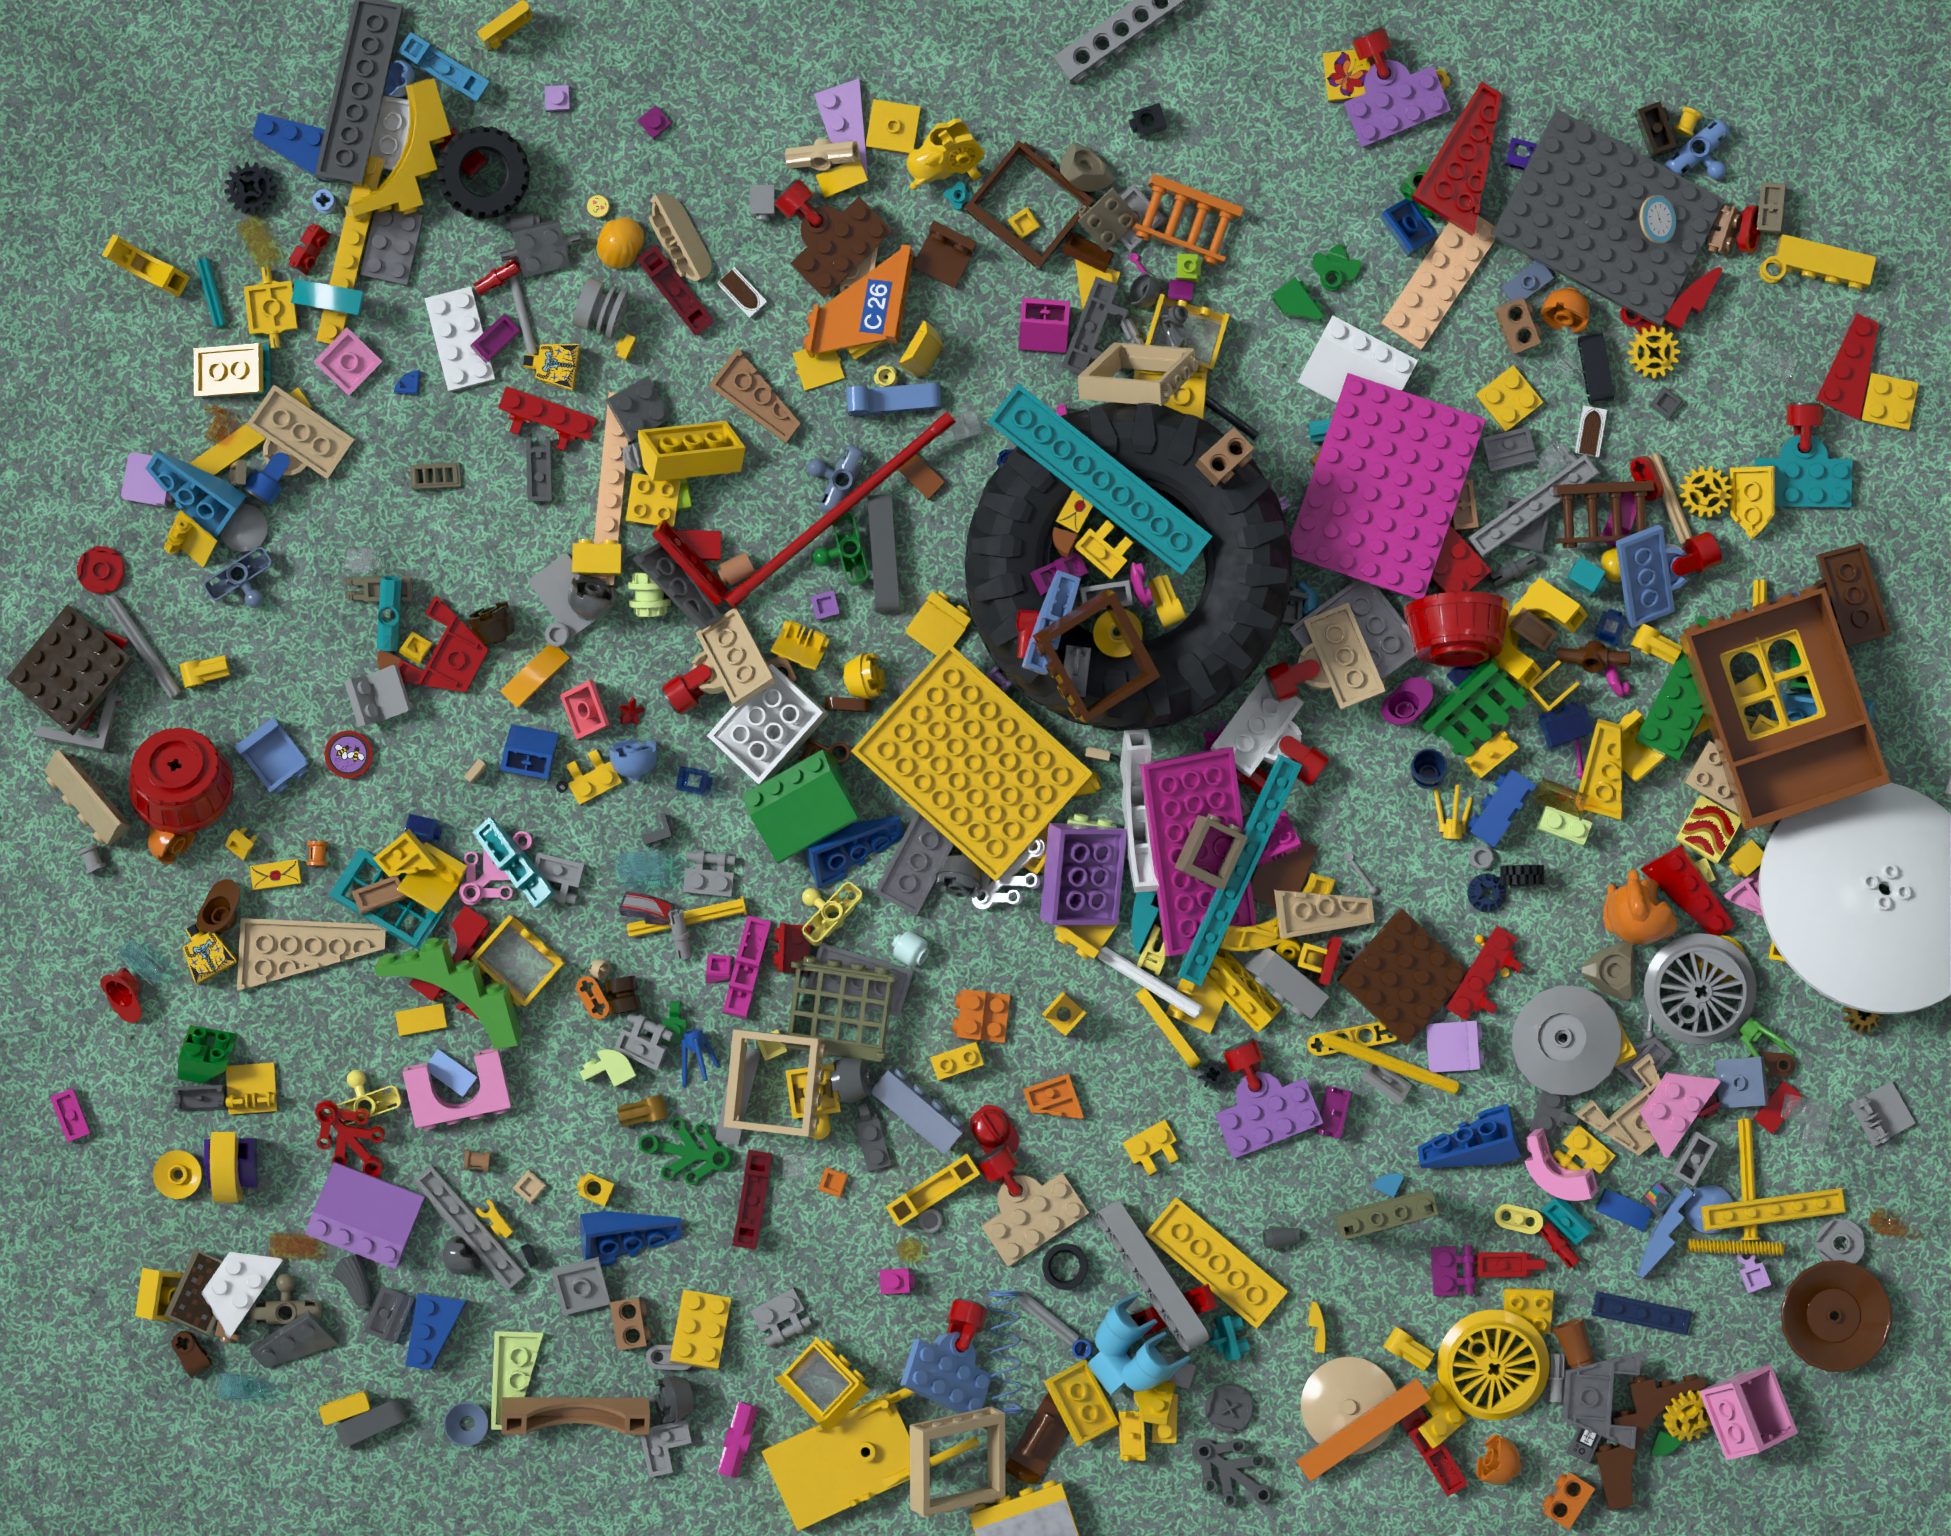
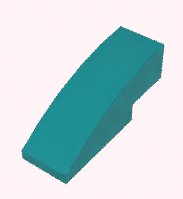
[291,279,365,317]
[1131,891,1159,953]

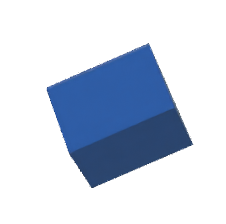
[1380,199,1438,257]

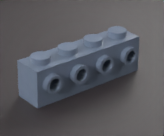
[871,1066,967,1155]

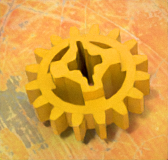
[1627,325,1680,378]
[1679,466,1732,518]
[1663,1390,1713,1442]

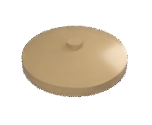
[1301,1356,1396,1455]

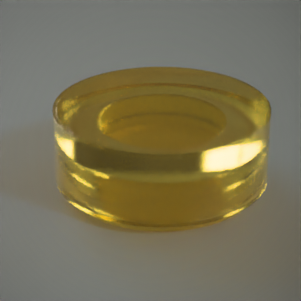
[897,1238,921,1262]

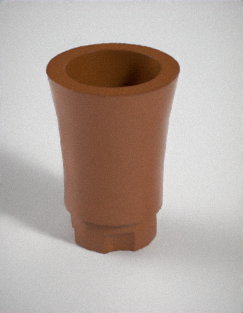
[1552,1317,1595,1369]

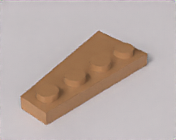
[709,347,801,444]

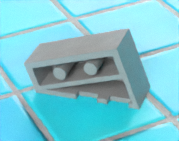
[1244,948,1329,1019]

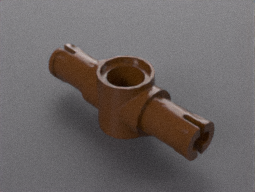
[1557,641,1631,673]

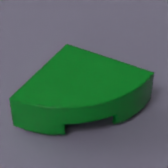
[1650,1430,1682,1455]

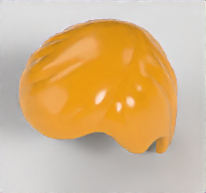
[596,217,644,269]

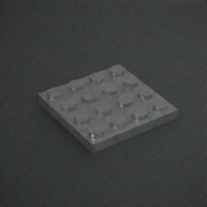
[1288,580,1417,681]

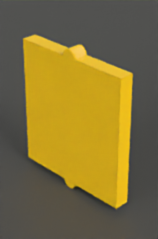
[792,349,844,391]

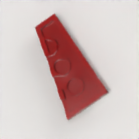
[1815,313,1879,421]
[1640,843,1735,936]

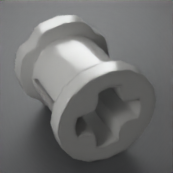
[77,844,107,875]

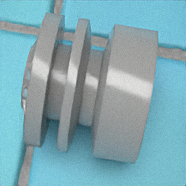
[572,277,628,339]

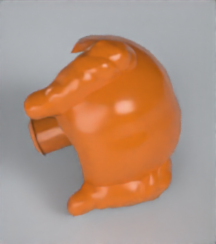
[1603,869,1677,945]

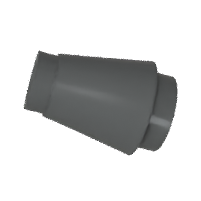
[1262,1226,1300,1250]

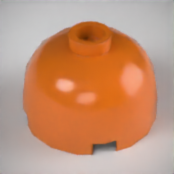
[1541,287,1590,333]
[148,827,195,865]
[1476,1434,1522,1485]

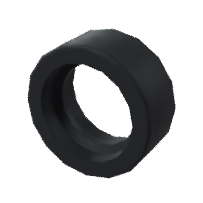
[1042,1243,1088,1290]

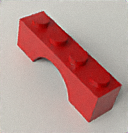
[408,905,491,1002]

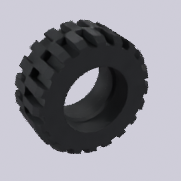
[437,126,530,220]

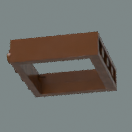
[964,140,1094,270]
[1033,589,1160,723]

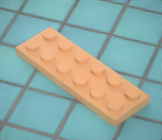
[1381,215,1495,351]

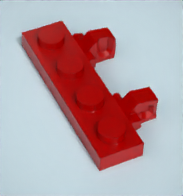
[498,386,597,452]
[1445,925,1523,1021]

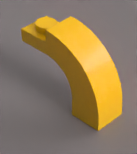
[102,234,190,298]
[210,1132,243,1204]

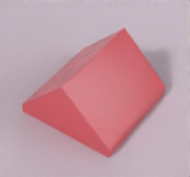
[560,679,612,740]

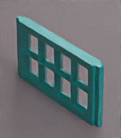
[328,848,450,950]

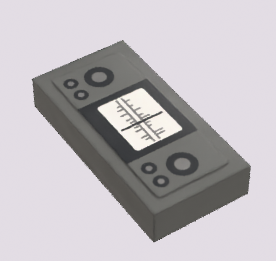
[1566,1427,1601,1463]

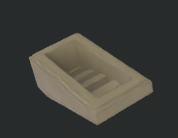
[410,462,461,491]

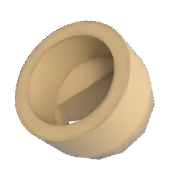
[589,959,610,980]

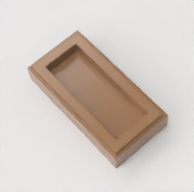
[1509,607,1558,652]
[352,875,407,915]

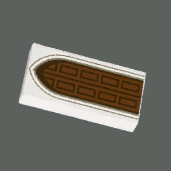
[717,267,767,319]
[1574,406,1607,458]

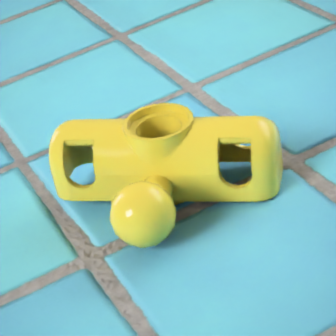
[802,882,863,946]
[329,1070,402,1125]

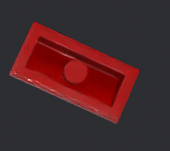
[675,530,722,561]

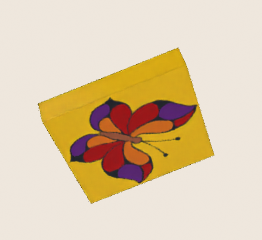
[1322,50,1371,102]

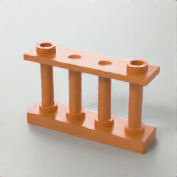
[1131,174,1244,266]

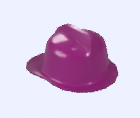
[1381,677,1434,727]

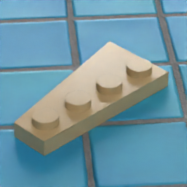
[1274,890,1375,938]

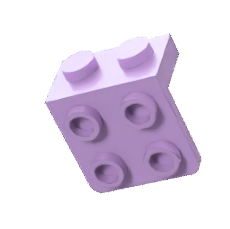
[121,452,173,508]
[1426,1021,1484,1072]

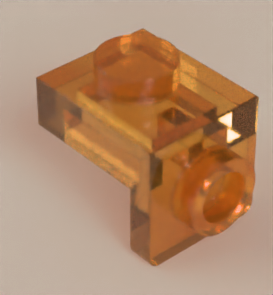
[203,404,229,444]

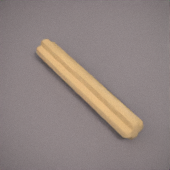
[1649,453,1692,545]

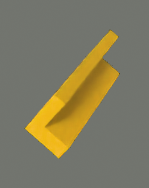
[1205,948,1283,1033]

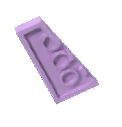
[814,79,868,178]

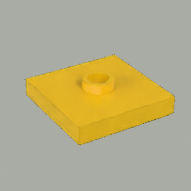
[866,99,921,154]

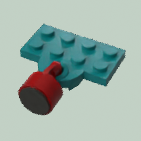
[1754,402,1852,507]

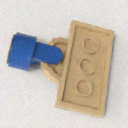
[242,385,354,507]

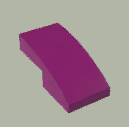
[1030,551,1089,595]

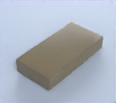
[229,460,247,489]

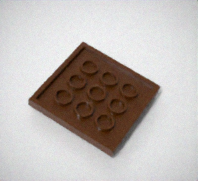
[1336,908,1467,1046]

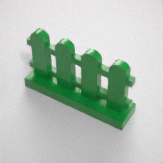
[1422,657,1527,757]

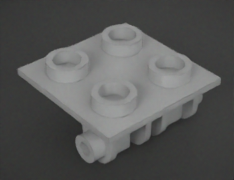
[1849,1081,1915,1147]

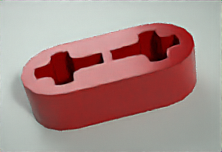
[1630,456,1664,501]

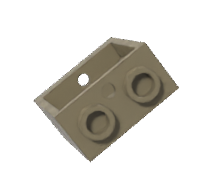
[1174,813,1248,890]

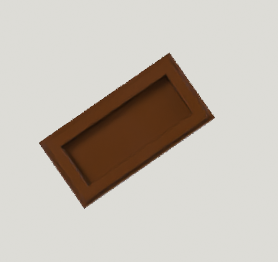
[1062,232,1115,273]

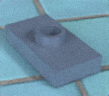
[1501,261,1554,300]

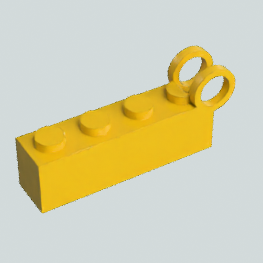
[1759,234,1876,291]

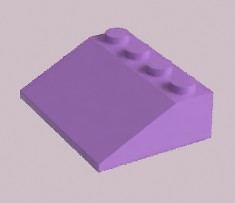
[1040,823,1127,925]
[305,1162,425,1269]

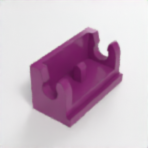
[1315,1086,1352,1139]

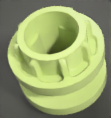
[628,571,671,617]

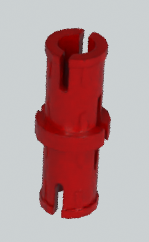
[473,259,522,296]
[1539,1222,1581,1269]

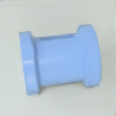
[312,189,337,214]

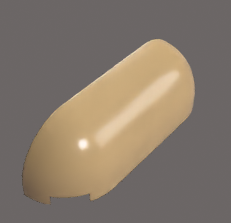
[649,193,711,281]

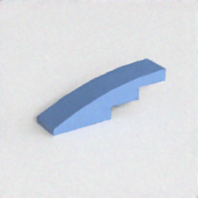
[1022,570,1081,675]
[1636,1186,1694,1279]

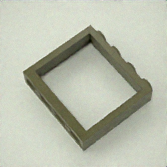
[1331,1189,1439,1240]

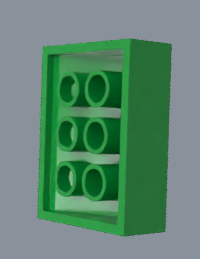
[742,749,860,864]

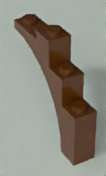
[1594,1373,1706,1510]

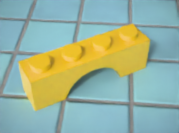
[885,1153,981,1227]

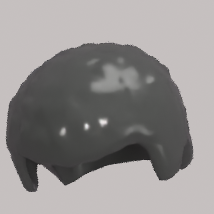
[443,1236,481,1275]

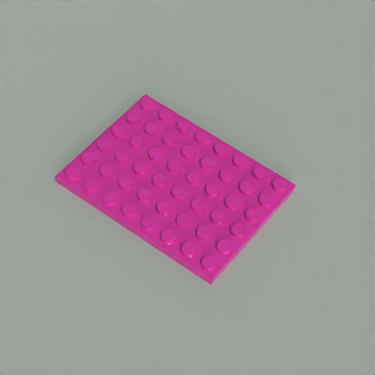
[1290,373,1486,600]

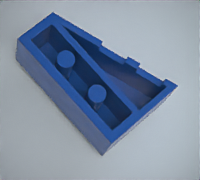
[252,113,325,181]
[1468,769,1536,849]
[406,1292,468,1370]

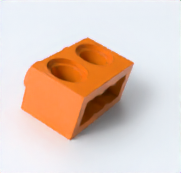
[1541,1471,1595,1530]

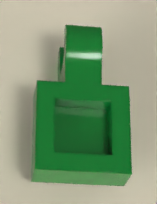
[661,1001,687,1044]

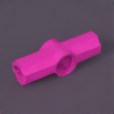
[717,1401,758,1478]

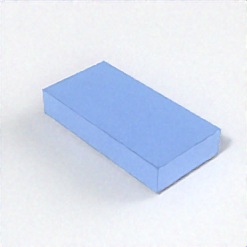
[428,1049,478,1097]

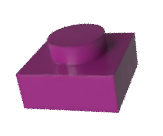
[637,105,672,140]

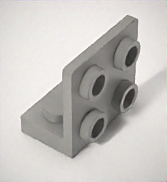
[344,664,411,727]

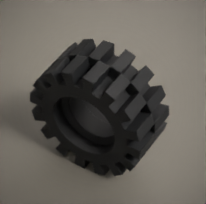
[1500,865,1545,886]

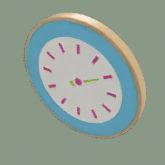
[1640,195,1676,244]

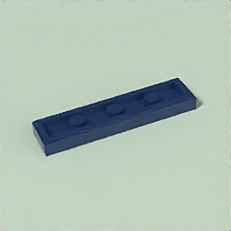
[1591,1291,1692,1335]

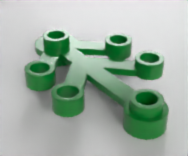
[639,1118,733,1185]

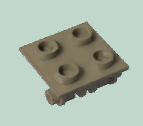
[1078,187,1140,252]

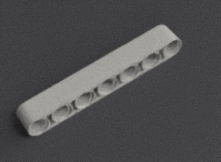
[1095,1201,1209,1352]

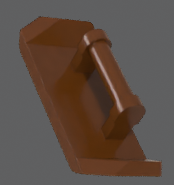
[1005,1391,1068,1484]

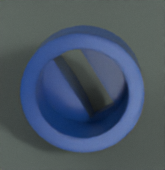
[1072,1339,1093,1359]

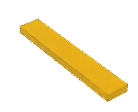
[189,388,313,476]
[1700,1188,1846,1231]

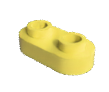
[1494,1204,1543,1234]

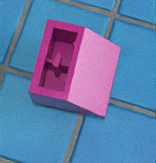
[1018,298,1070,353]

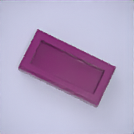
[470,313,521,363]

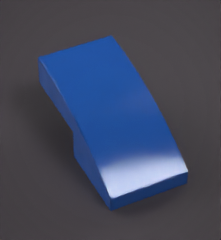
[1595,1188,1652,1231]

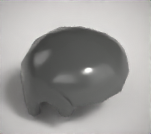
[1127,272,1161,308]

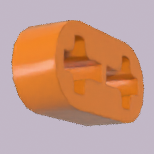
[576,976,610,1019]

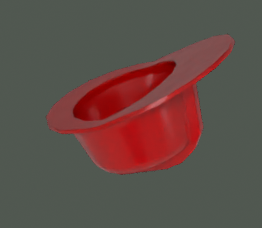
[100,968,142,1023]
[970,1105,1019,1153]

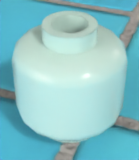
[892,931,930,967]

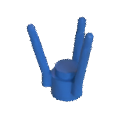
[681,1029,720,1088]

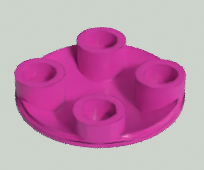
[1130,562,1153,610]

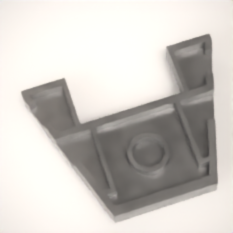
[1562,1352,1641,1449]

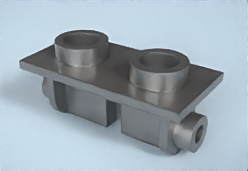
[1064,645,1091,697]

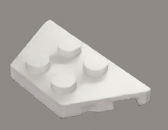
[202,1252,283,1338]

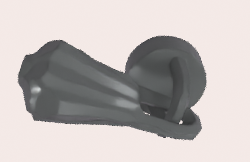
[1160,305,1188,348]

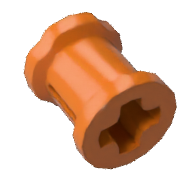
[306,841,329,867]

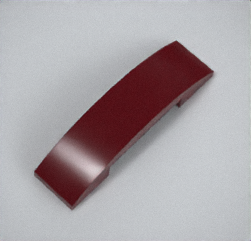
[636,245,714,336]
[732,1149,772,1250]

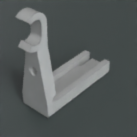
[35,676,128,753]

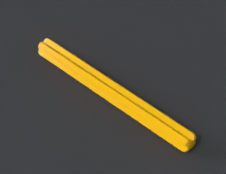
[1322,1032,1459,1094]

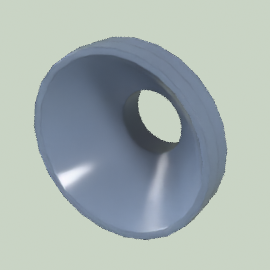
[444,1402,489,1447]

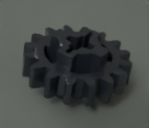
[224,162,277,215]

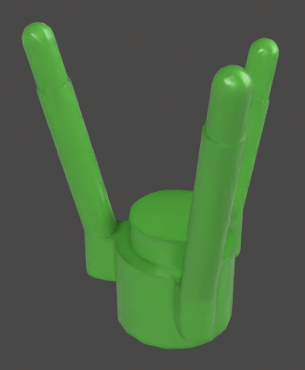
[1739,1017,1795,1073]

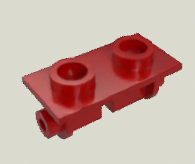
[288,223,331,275]

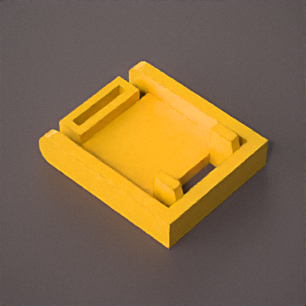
[477,0,533,50]

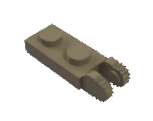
[344,575,413,602]

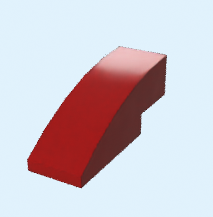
[1663,267,1723,331]

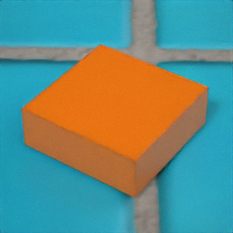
[818,1167,848,1198]

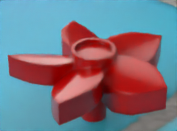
[619,697,645,725]

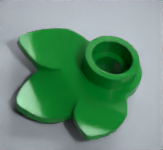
[1312,244,1361,291]

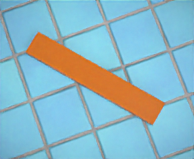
[1296,1377,1431,1482]

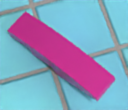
[722,916,771,1020]

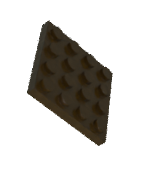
[6,604,135,736]

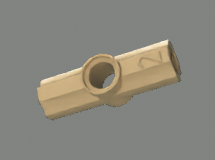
[785,138,860,171]

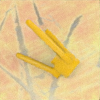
[1434,784,1473,839]

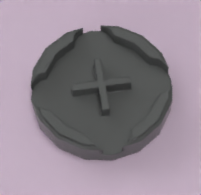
[1205,1384,1254,1433]

